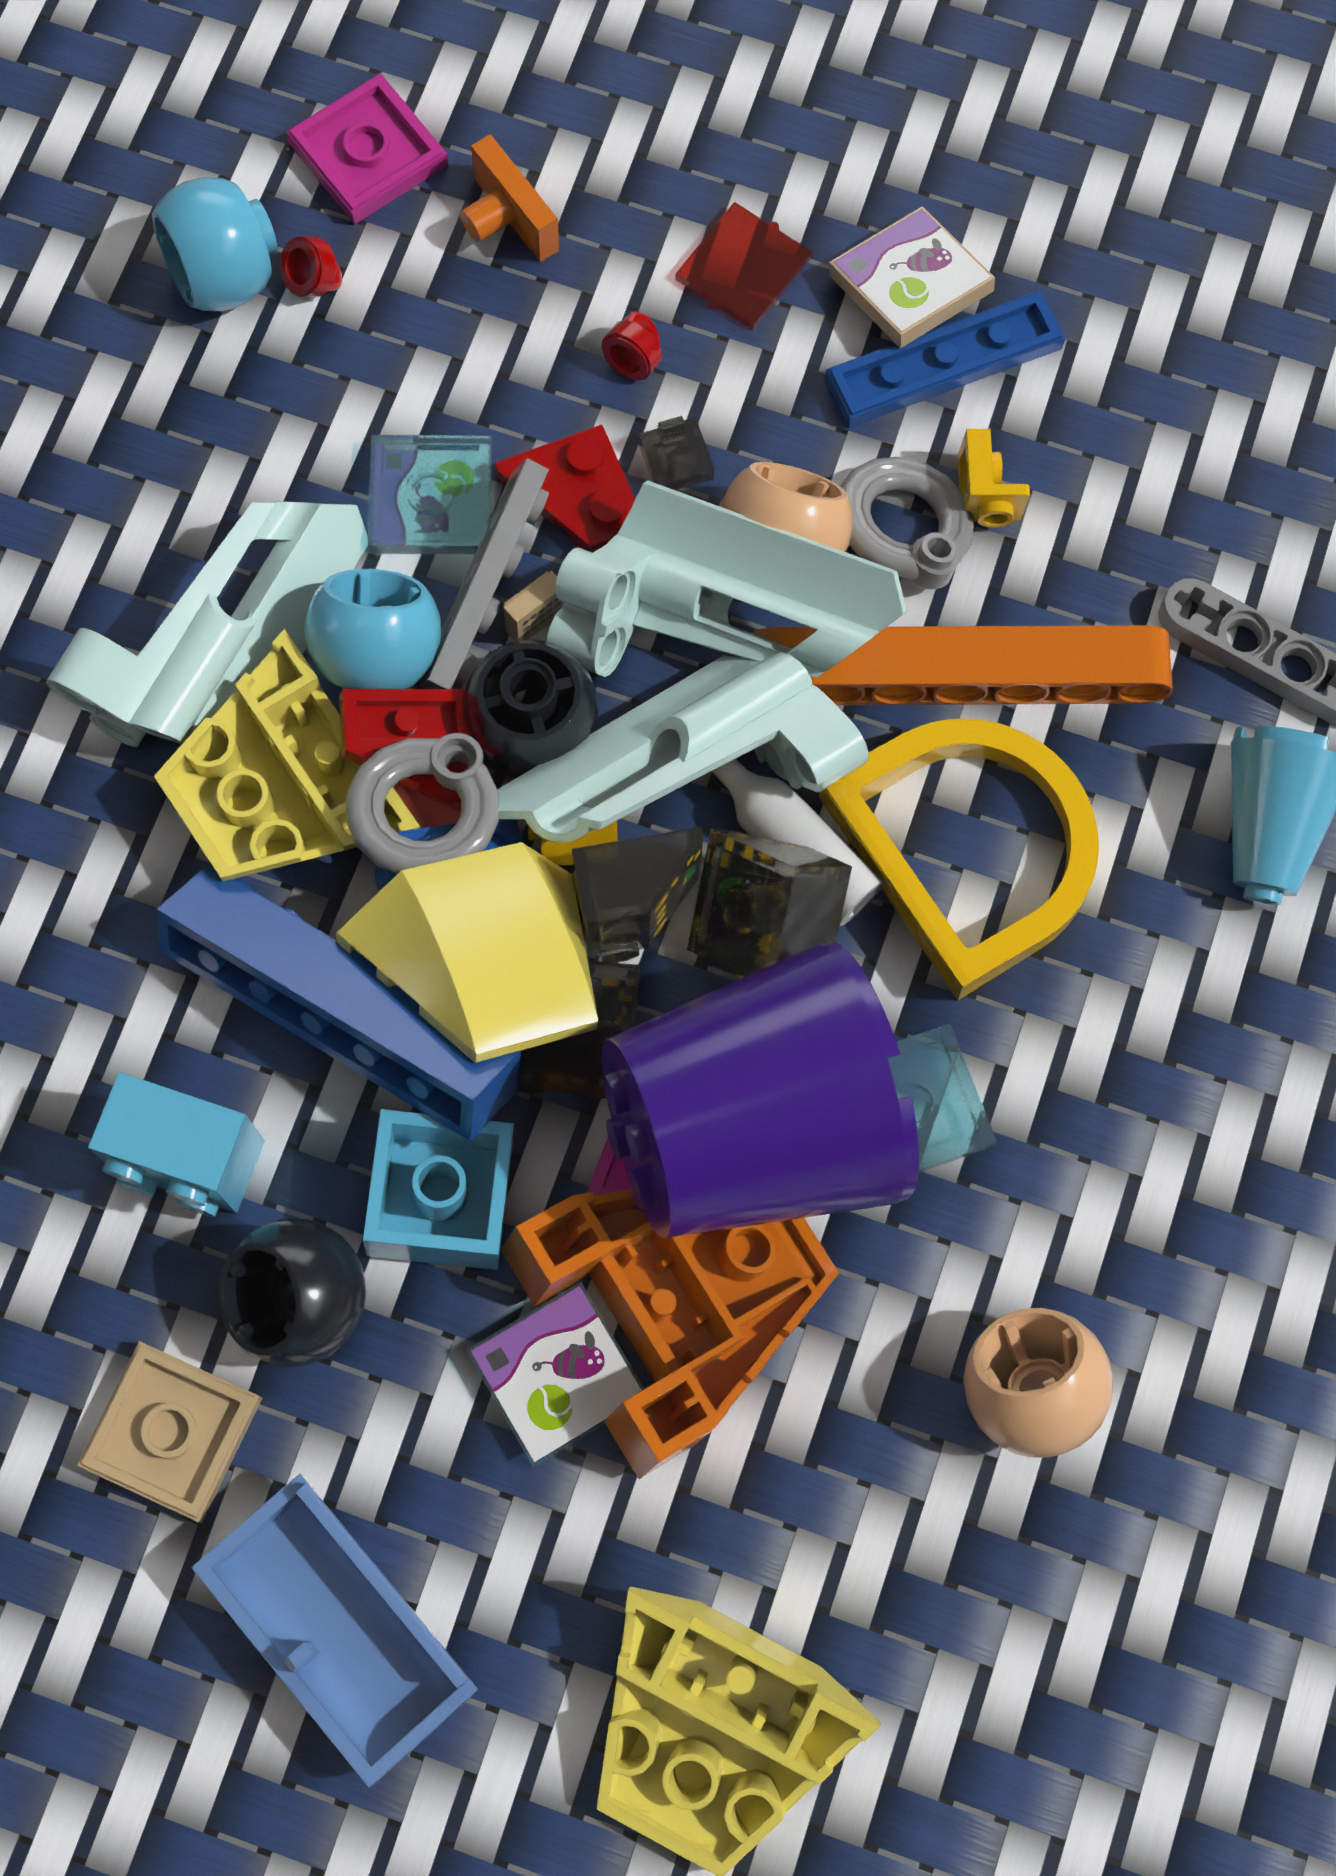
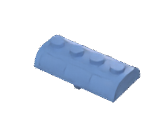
[191,1473,478,1788]

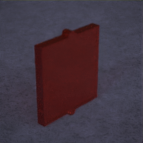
[675,202,812,330]

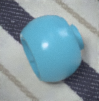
[152,177,277,311]
[304,569,441,689]

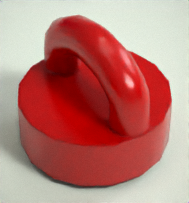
[280,236,342,297]
[601,311,662,381]

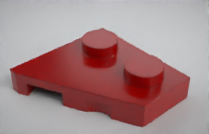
[495,424,635,553]
[339,689,471,812]

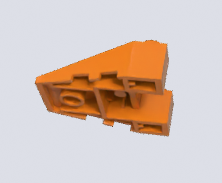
[501,1187,839,1479]

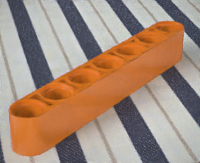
[752,625,1173,705]

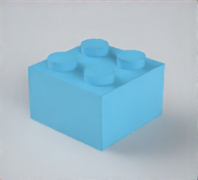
[88,1072,265,1217]
[363,1109,514,1270]

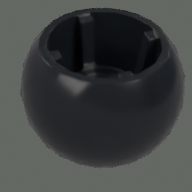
[463,639,599,775]
[218,1219,367,1367]

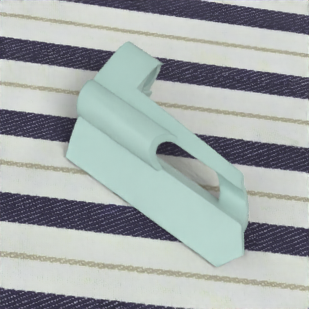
[546,480,907,679]
[46,501,370,747]
[497,652,869,842]

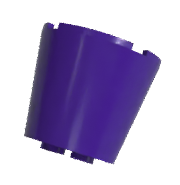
[602,942,919,1238]

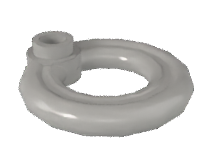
[840,456,974,589]
[346,733,499,874]

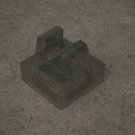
[639,416,715,491]

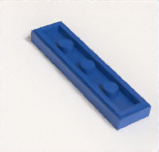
[825,290,1065,428]

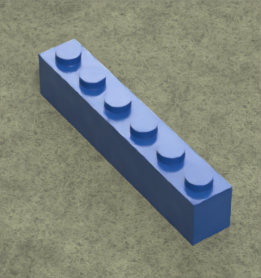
[157,864,521,1141]

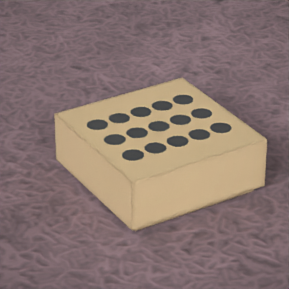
[503,570,563,641]

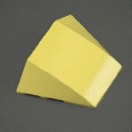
[154,629,420,882]
[336,842,598,1063]
[597,1587,881,1876]

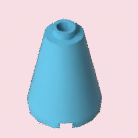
[1231,725,1336,905]

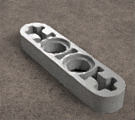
[1158,578,1336,726]

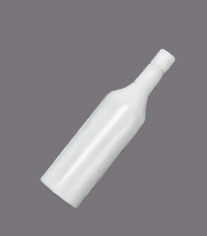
[712,759,885,926]

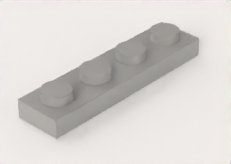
[416,458,549,689]

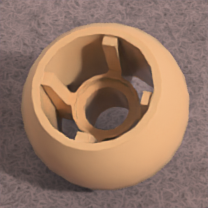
[721,462,853,552]
[963,1308,1113,1458]

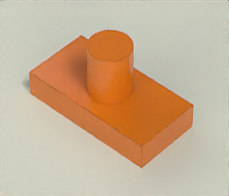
[460,134,559,262]

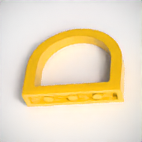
[819,718,1099,1001]

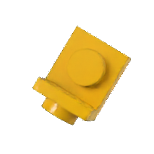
[957,429,1030,528]

